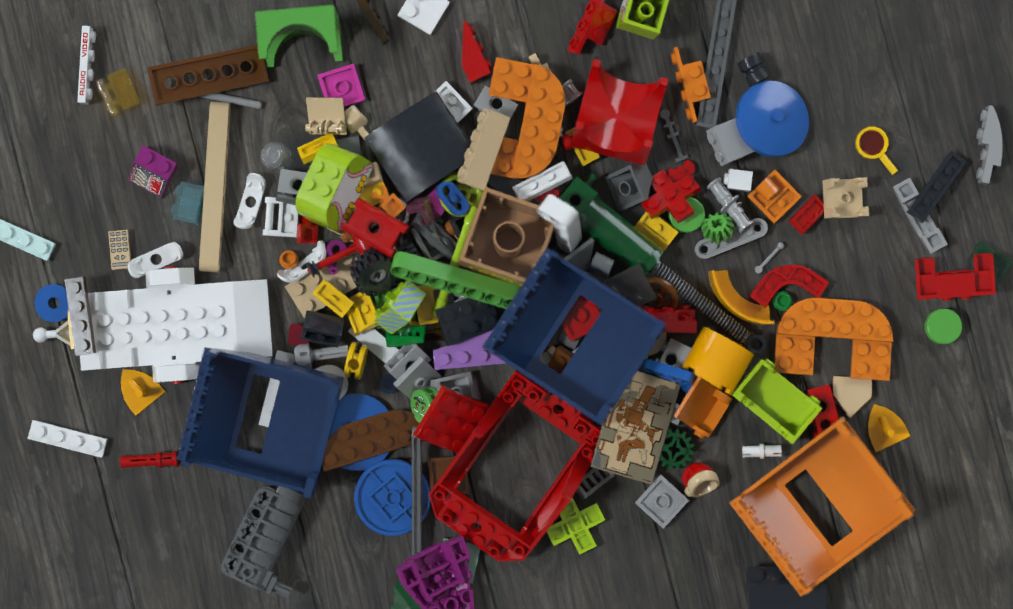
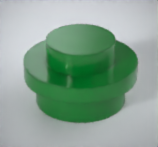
[772,291,792,311]

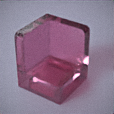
[406,196,438,225]

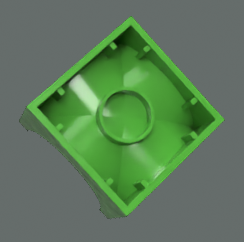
[255,5,343,68]

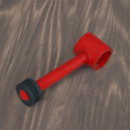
[307,237,371,278]

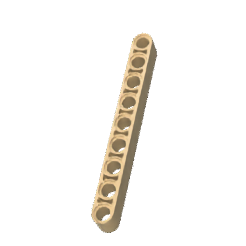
[199,101,231,273]

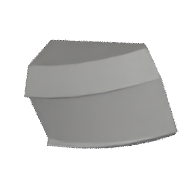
[429,371,481,400]

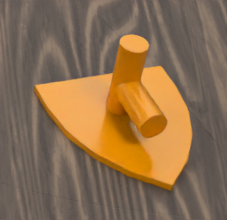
[121,369,166,416]
[868,404,910,452]

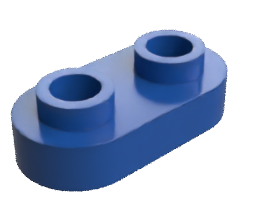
[436,181,469,216]

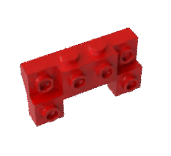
[915,253,996,301]
[642,304,697,333]

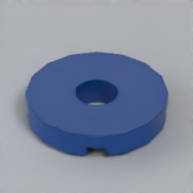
[34,284,69,322]

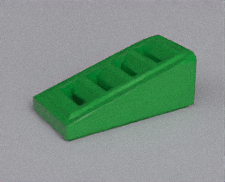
[385,325,426,348]

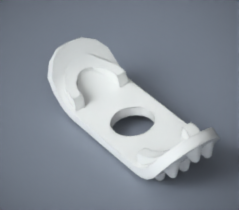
[233,173,265,229]
[277,241,327,282]
[128,242,183,278]

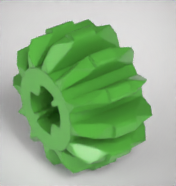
[701,212,735,245]

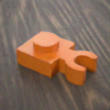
[371,185,406,218]

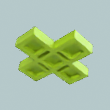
[547,497,605,555]

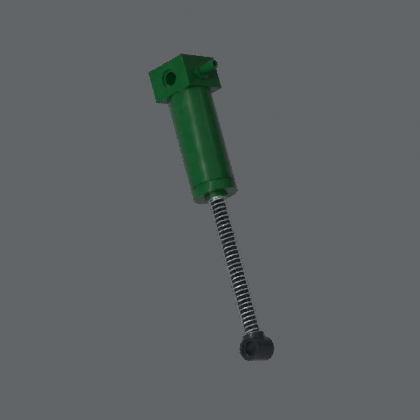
[559,173,766,355]

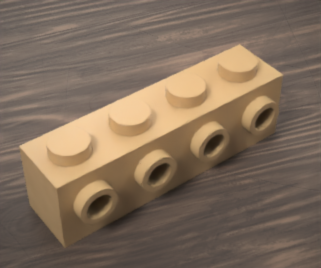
[457,109,511,191]

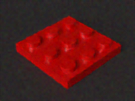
[413,385,489,453]

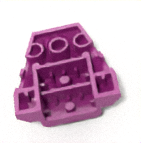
[396,536,474,609]

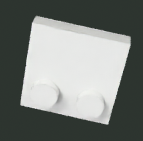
[398,0,450,36]

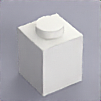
[723,169,753,192]

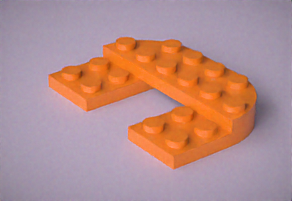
[489,57,565,179]
[774,298,893,381]

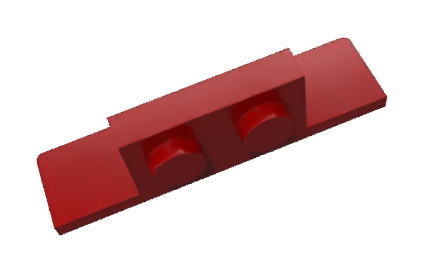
[567,0,618,55]

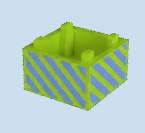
[374,280,426,334]

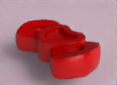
[668,160,695,182]

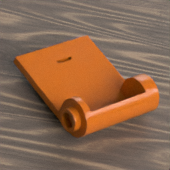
[674,376,733,439]

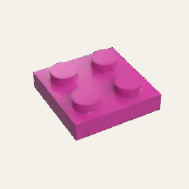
[317,63,366,107]

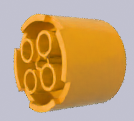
[681,327,754,395]

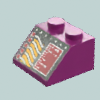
[128,145,180,199]

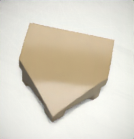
[832,376,872,418]

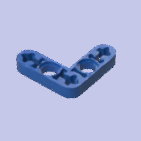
[641,359,697,394]

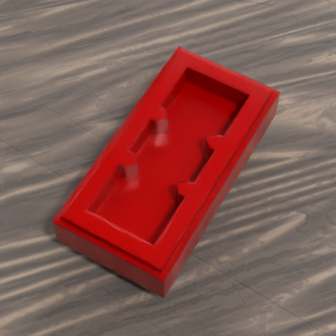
[788,194,824,235]

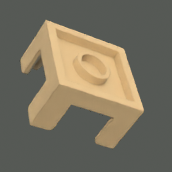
[823,177,869,219]

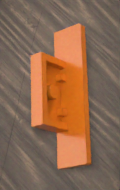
[670,47,711,124]

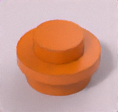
[279,250,299,269]

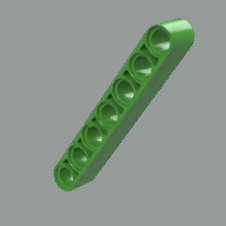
[391,252,521,309]

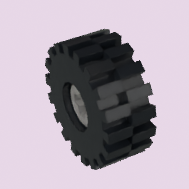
[350,247,400,296]

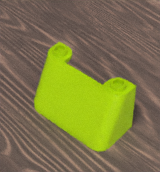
[732,358,822,444]

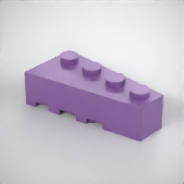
[433,330,506,370]

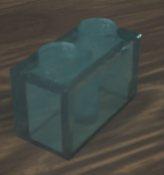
[170,181,204,225]

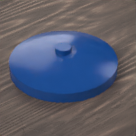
[736,81,809,157]

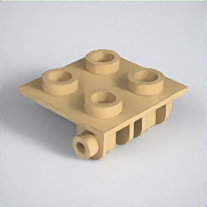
[305,97,347,135]

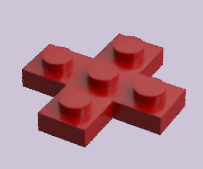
[641,170,701,224]

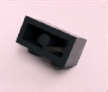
[300,310,344,348]

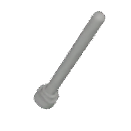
[171,80,262,109]

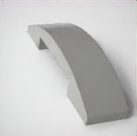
[893,178,948,254]

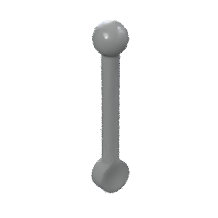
[755,242,785,273]

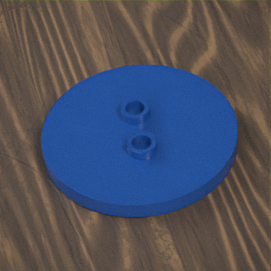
[330,394,390,471]
[354,459,431,536]

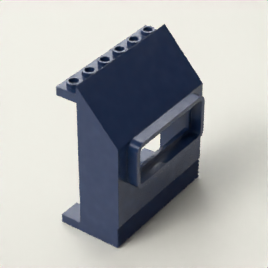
[482,248,666,425]
[177,347,345,498]

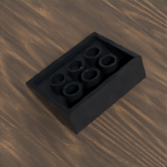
[746,566,827,609]

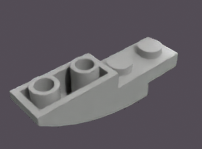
[976,105,1003,185]

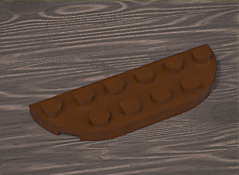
[322,410,423,472]

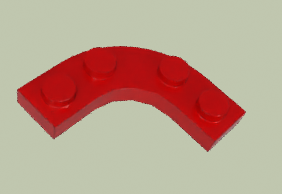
[749,265,829,308]

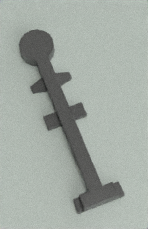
[660,109,689,162]

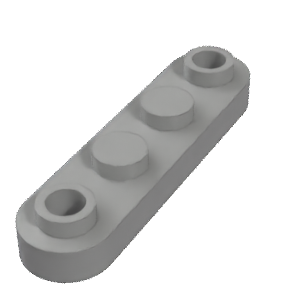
[695,218,768,259]

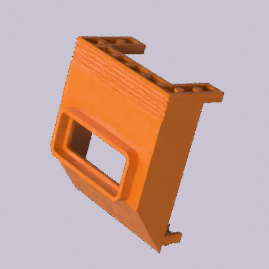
[730,417,915,596]

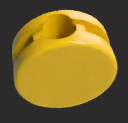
[344,342,368,380]

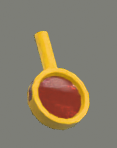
[855,127,898,175]

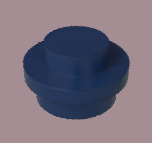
[379,375,398,394]

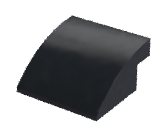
[365,91,471,202]

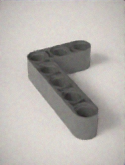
[557,252,614,350]

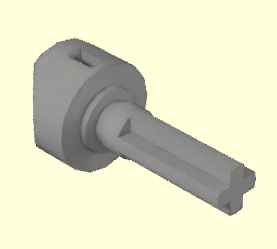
[294,343,349,369]

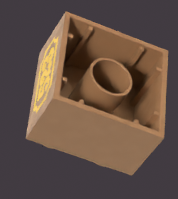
[459,187,554,287]

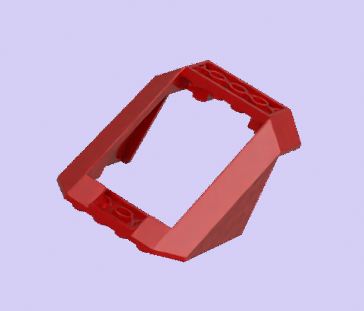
[429,370,603,561]

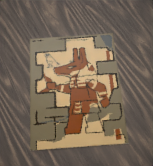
[591,371,680,485]

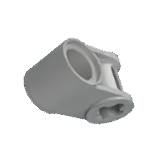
[562,79,583,107]

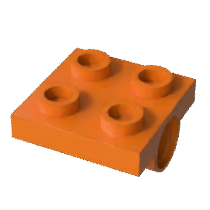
[747,170,802,224]

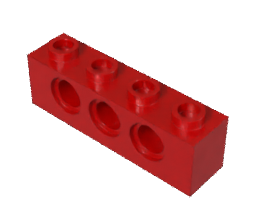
[805,384,839,438]

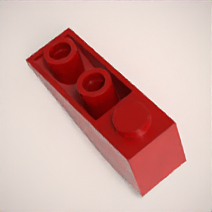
[462,21,493,85]

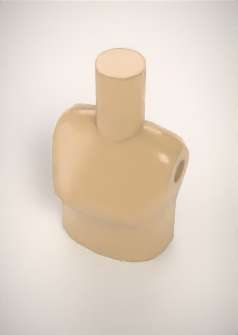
[344,104,369,140]

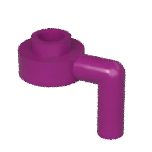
[327,239,346,275]

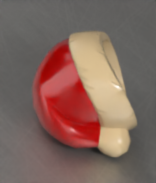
[682,462,720,497]

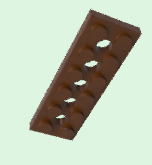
[147,45,269,106]

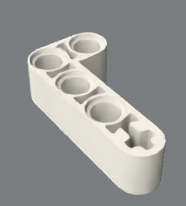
[537,194,582,254]

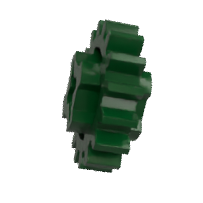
[659,428,695,470]

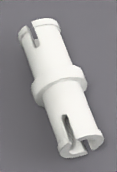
[742,444,781,459]

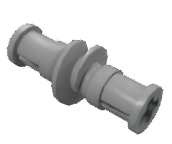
[707,177,754,233]

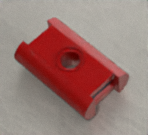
[341,198,409,258]

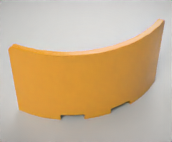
[708,270,775,325]

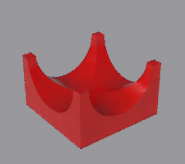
[570,59,668,166]

